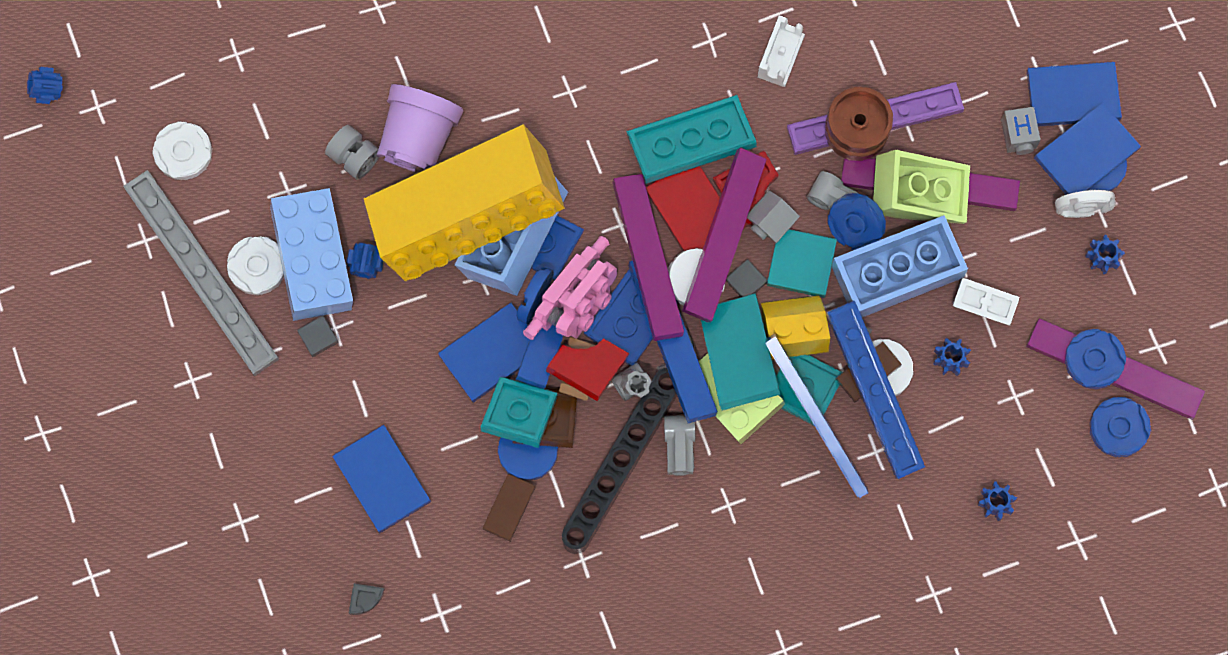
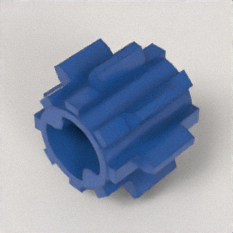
[27,67,63,104]
[1085,235,1125,274]
[346,243,384,279]
[933,338,971,376]
[978,482,1017,521]

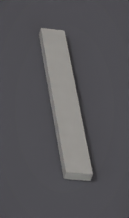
[123,170,279,376]

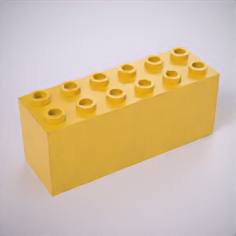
[363,124,565,281]

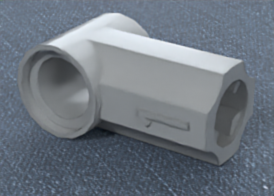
[806,171,859,210]
[612,363,652,401]
[664,415,695,476]

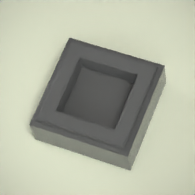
[726,259,767,297]
[297,316,339,357]

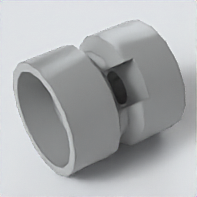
[325,125,379,180]

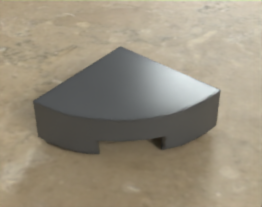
[349,583,385,615]

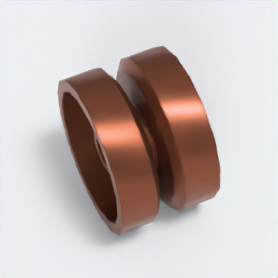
[825,87,893,161]

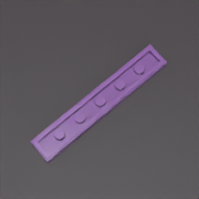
[787,82,964,155]

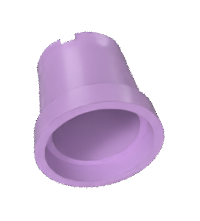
[376,84,464,172]

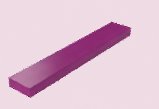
[682,148,767,323]
[841,158,1020,211]
[612,174,684,341]
[1026,318,1205,420]

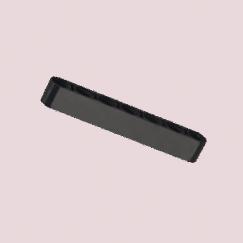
[562,368,677,554]

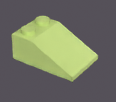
[873,150,970,224]
[699,354,785,444]

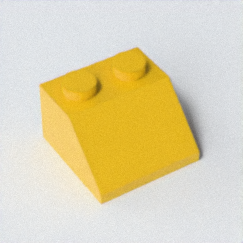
[761,296,830,359]

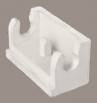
[758,15,805,87]
[953,278,1020,326]

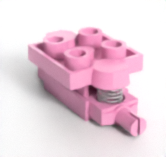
[523,236,617,340]

